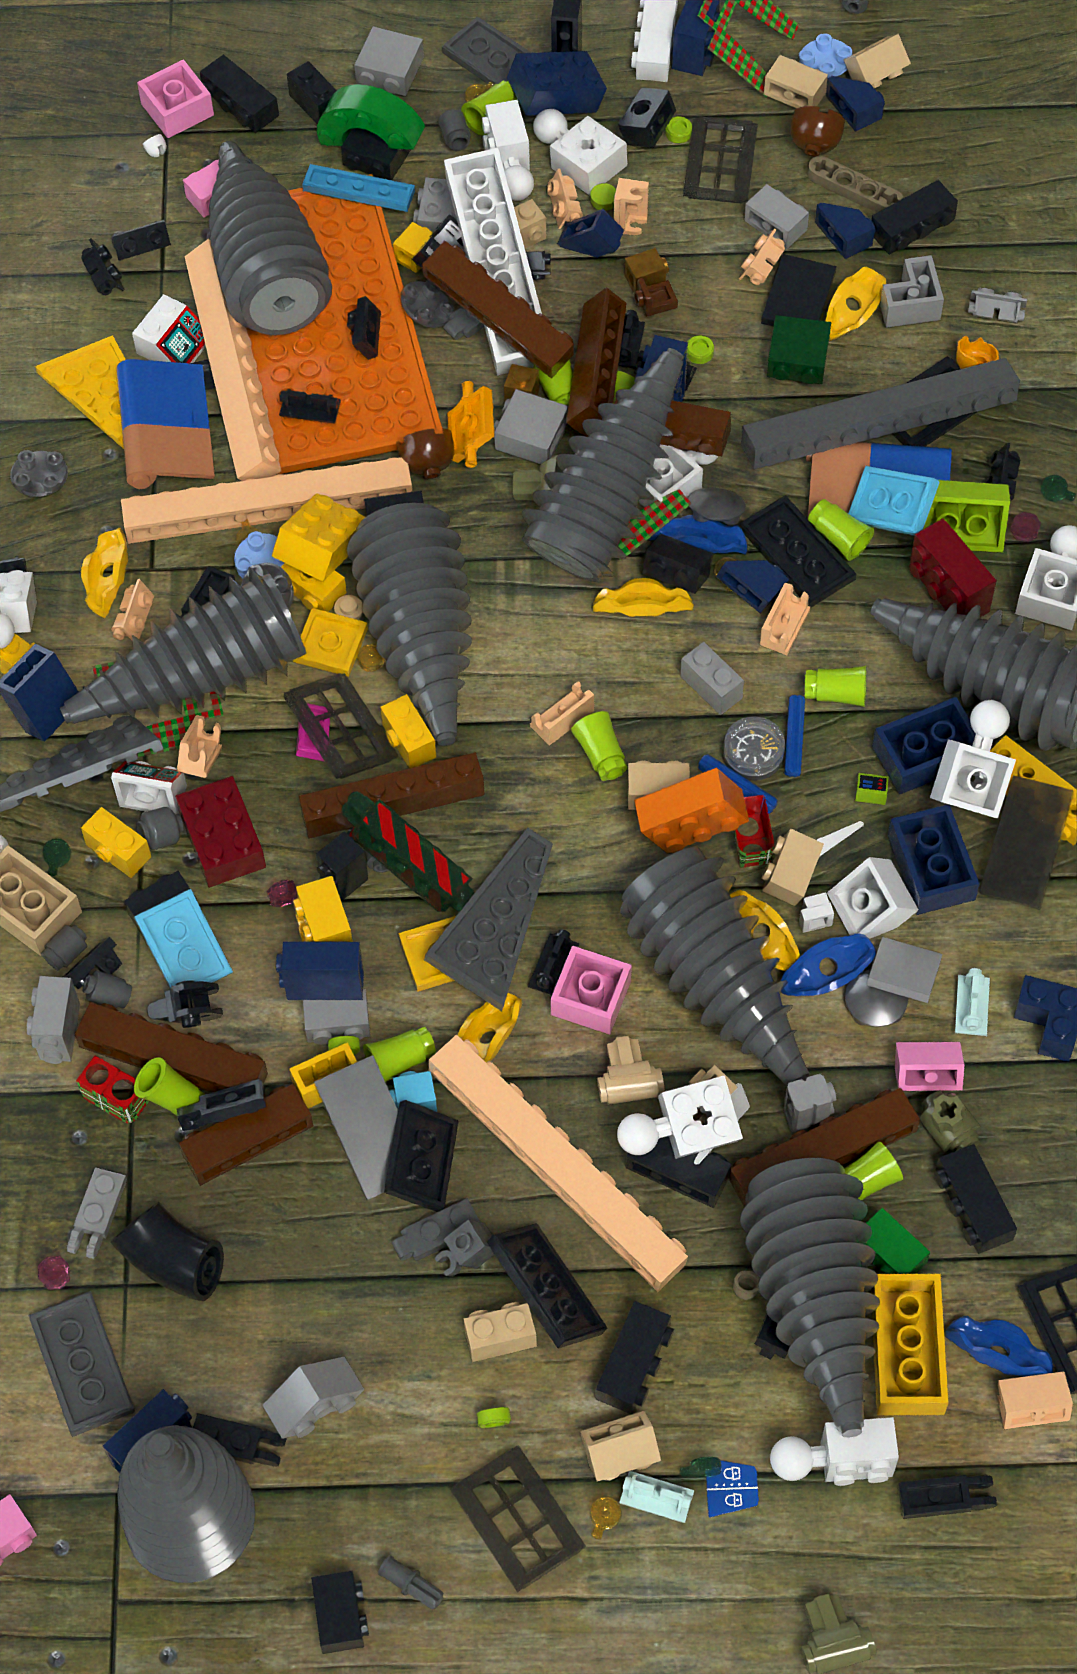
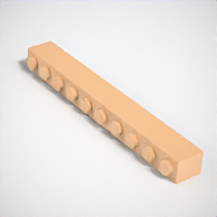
[184,239,281,481]
[121,457,412,544]
[429,1034,688,1292]

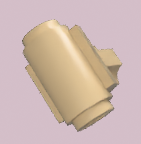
[597,1036,665,1105]

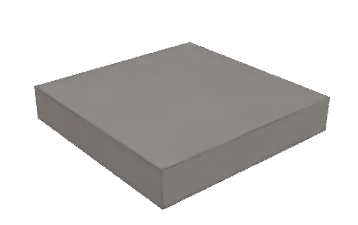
[867,937,943,1003]

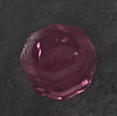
[1011,512,1041,542]
[267,880,298,907]
[38,1256,70,1290]

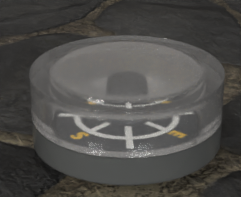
[723,716,785,780]

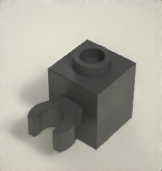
[435,1219,495,1277]

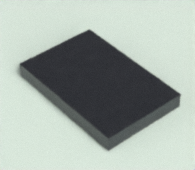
[761,254,837,327]
[384,1100,459,1212]

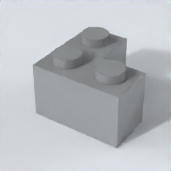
[880,255,944,328]
[262,1357,365,1439]

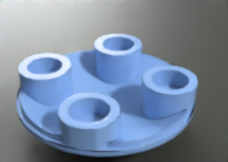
[799,33,852,78]
[234,531,284,579]

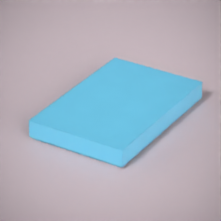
[848,466,940,536]
[134,889,233,989]

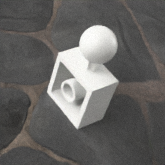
[482,100,534,201]
[533,109,627,196]
[639,444,718,507]
[1015,525,1077,630]
[0,570,37,649]
[930,700,1016,818]
[617,1075,743,1159]
[770,1417,899,1486]

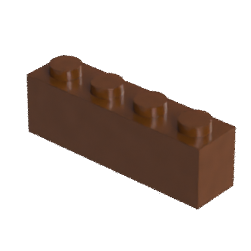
[614,398,731,457]
[179,1084,313,1186]

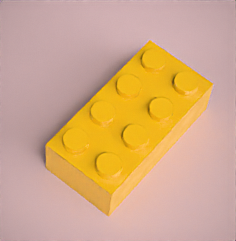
[871,1274,948,1415]

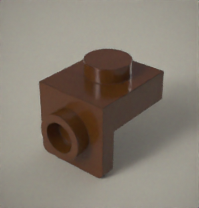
[634,278,678,317]

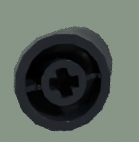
[111,1202,224,1301]

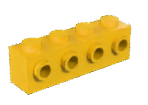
[990,735,1077,846]

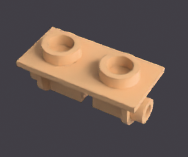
[547,169,583,229]
[739,228,785,285]
[111,579,154,640]

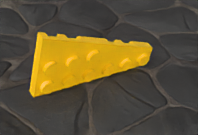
[35,335,126,449]

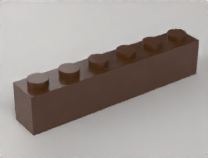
[422,240,574,379]
[566,287,627,437]
[299,752,485,839]
[75,1002,268,1093]
[729,1088,920,1208]

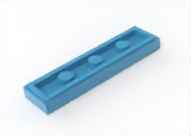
[302,164,415,212]

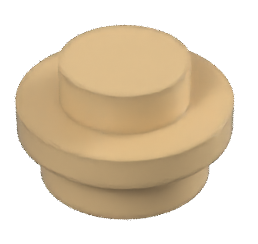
[334,595,363,620]

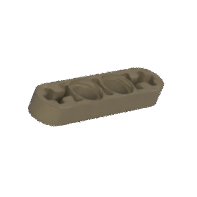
[808,156,904,213]

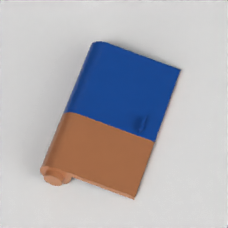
[117,359,215,489]
[806,442,952,516]

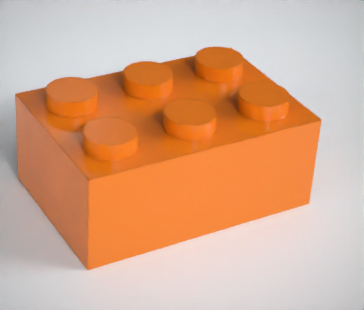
[634,767,749,853]

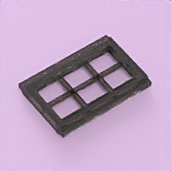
[683,116,758,204]
[283,673,398,779]
[450,1445,586,1592]

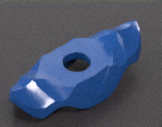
[648,515,747,555]
[780,934,876,996]
[944,1316,1053,1377]

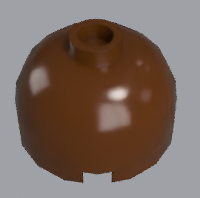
[790,106,845,157]
[396,428,454,479]

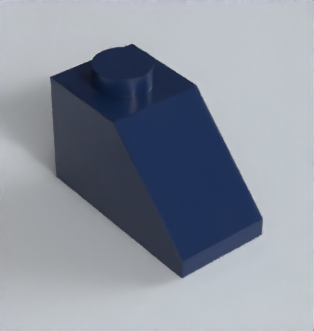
[826,76,885,132]
[815,203,875,259]
[557,209,624,258]
[716,560,789,614]

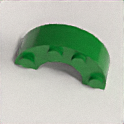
[317,84,425,150]

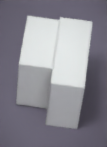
[799,892,834,933]

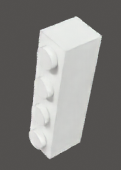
[631,0,678,82]

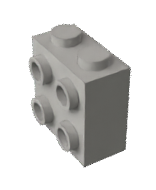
[354,26,424,96]
[413,177,457,233]
[494,389,568,464]
[27,976,80,1064]

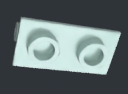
[955,968,990,1036]
[619,1471,694,1523]

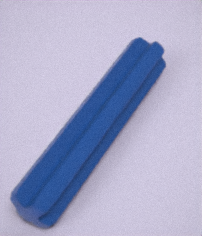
[784,695,805,777]
[698,754,778,814]

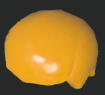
[956,336,999,369]

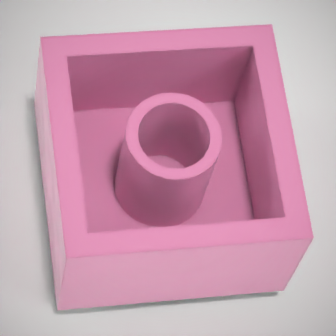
[137,59,214,138]
[551,946,632,1035]

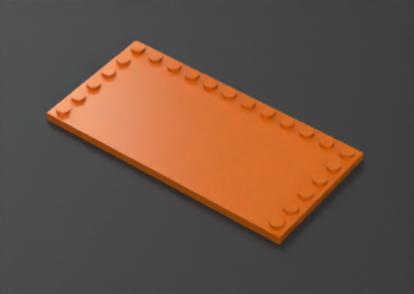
[246,174,443,475]

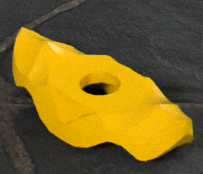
[825,267,886,341]
[81,528,128,618]
[592,578,694,617]
[730,890,800,971]
[458,992,522,1062]

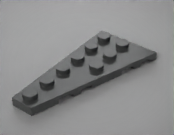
[0,715,164,812]
[424,828,553,1011]

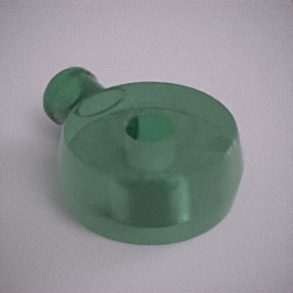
[1041,475,1076,502]
[42,839,71,876]
[680,1457,722,1478]

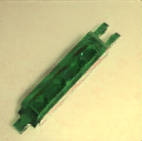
[341,791,475,912]

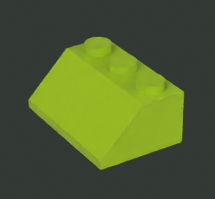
[923,480,1010,553]

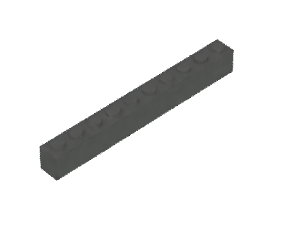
[741,358,1020,469]

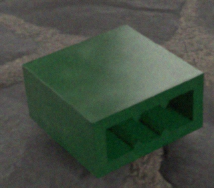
[767,315,831,384]

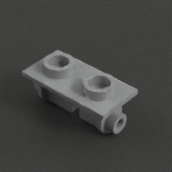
[968,288,1027,323]

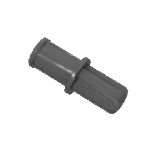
[378,1555,443,1609]

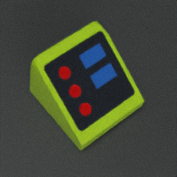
[855,773,889,805]

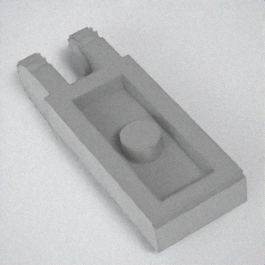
[67,1167,127,1259]

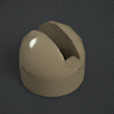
[733,1271,760,1300]

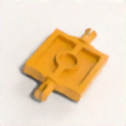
[447,381,494,468]

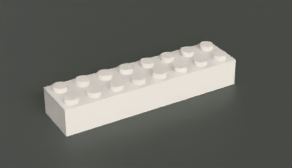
[444,148,541,376]

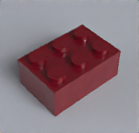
[909,518,997,618]
[175,776,266,888]

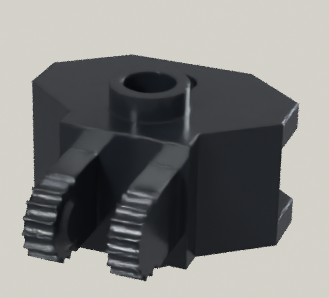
[147,980,223,1028]

